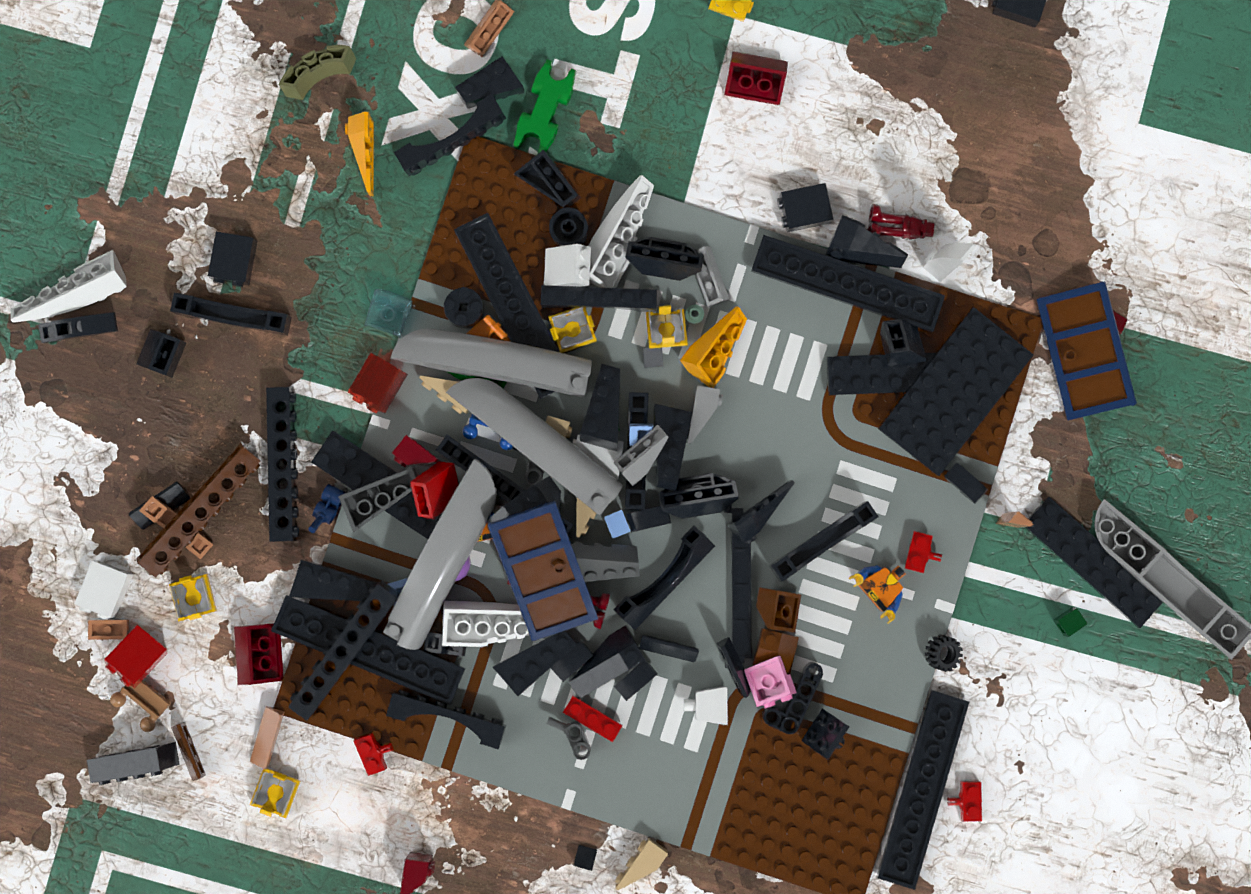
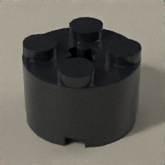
[549,207,588,247]
[444,287,484,329]

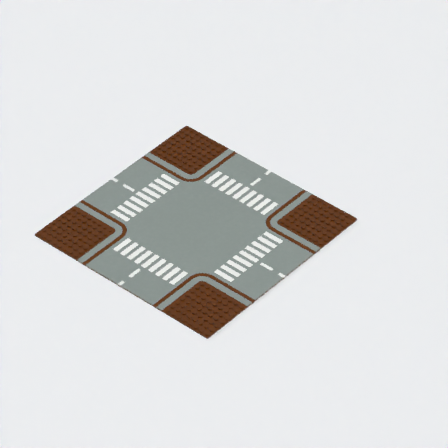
[273,136,1043,894]

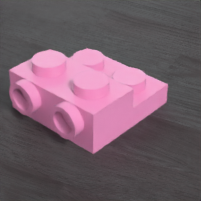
[744,656,797,709]

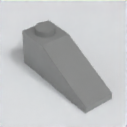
[687,385,723,444]
[613,425,668,486]

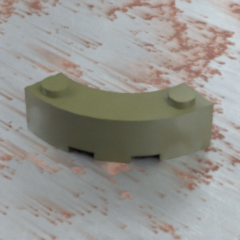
[278,45,356,100]

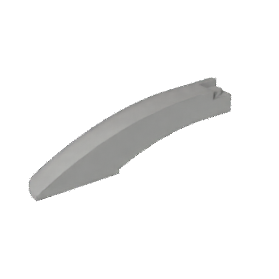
[390,328,591,397]
[446,378,623,515]
[383,459,497,650]
[1095,499,1251,660]

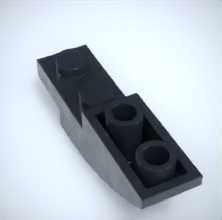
[38,312,118,343]

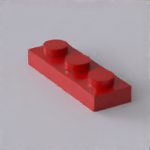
[563,695,623,742]

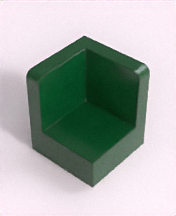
[1053,607,1087,637]

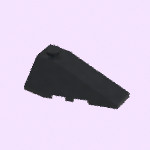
[569,626,645,699]

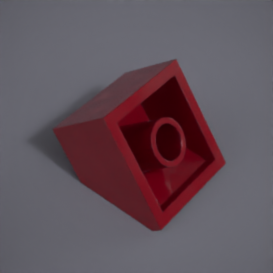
[392,435,440,467]
[400,852,436,894]

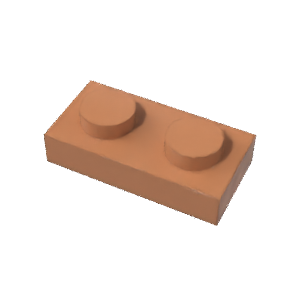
[88,620,129,640]

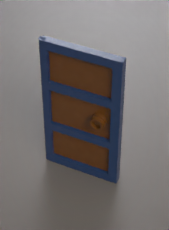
[1036,281,1137,421]
[487,501,598,641]

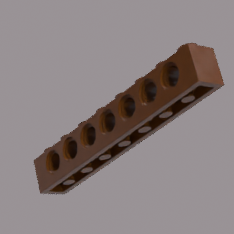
[136,443,261,578]

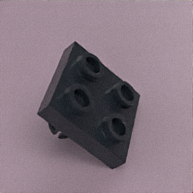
[801,708,850,760]

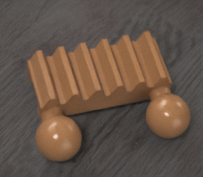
[110,680,171,732]

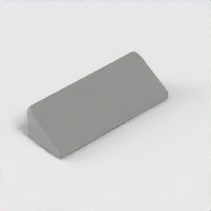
[696,246,729,307]

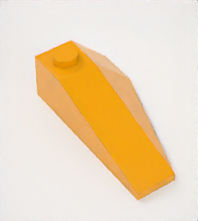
[345,112,374,196]
[680,306,747,388]

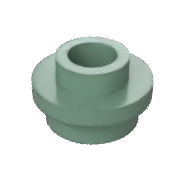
[685,304,704,324]

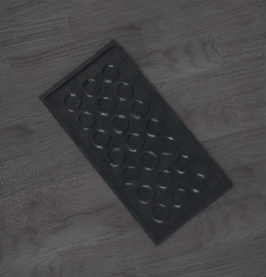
[878,307,1034,476]

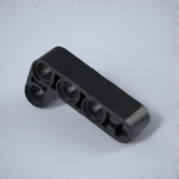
[762,662,823,735]

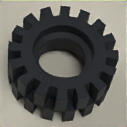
[925,635,963,672]

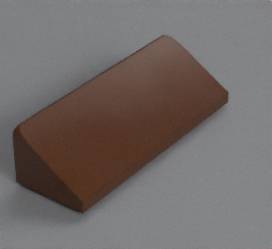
[172,722,206,781]

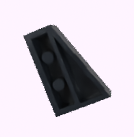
[455,56,525,109]
[514,150,582,208]

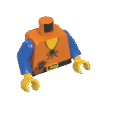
[849,565,906,624]

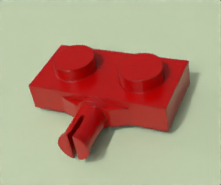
[904,531,942,573]
[353,732,393,776]
[947,781,982,822]

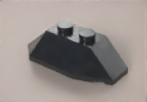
[625,237,704,281]
[659,473,739,519]
[486,476,561,524]

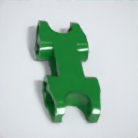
[514,59,577,153]

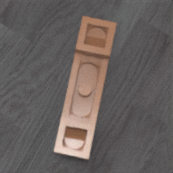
[139,496,213,559]

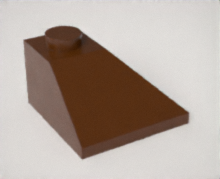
[756,587,801,633]
[752,628,799,675]

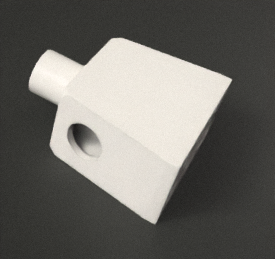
[684,686,728,725]

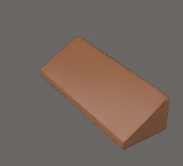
[464,0,514,57]
[996,511,1033,528]
[250,706,284,769]

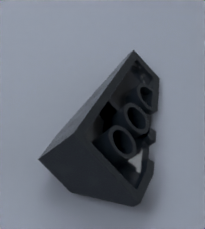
[826,215,908,268]
[727,480,795,545]

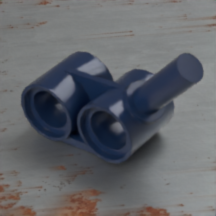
[308,484,346,533]

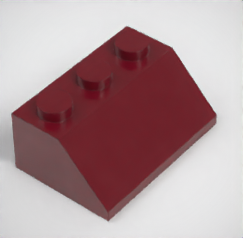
[724,51,788,106]
[234,623,284,685]

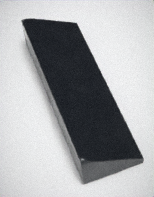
[128,482,190,530]
[639,635,699,663]
[716,637,751,698]

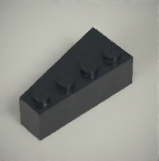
[580,364,620,451]
[653,404,693,491]
[289,560,379,601]

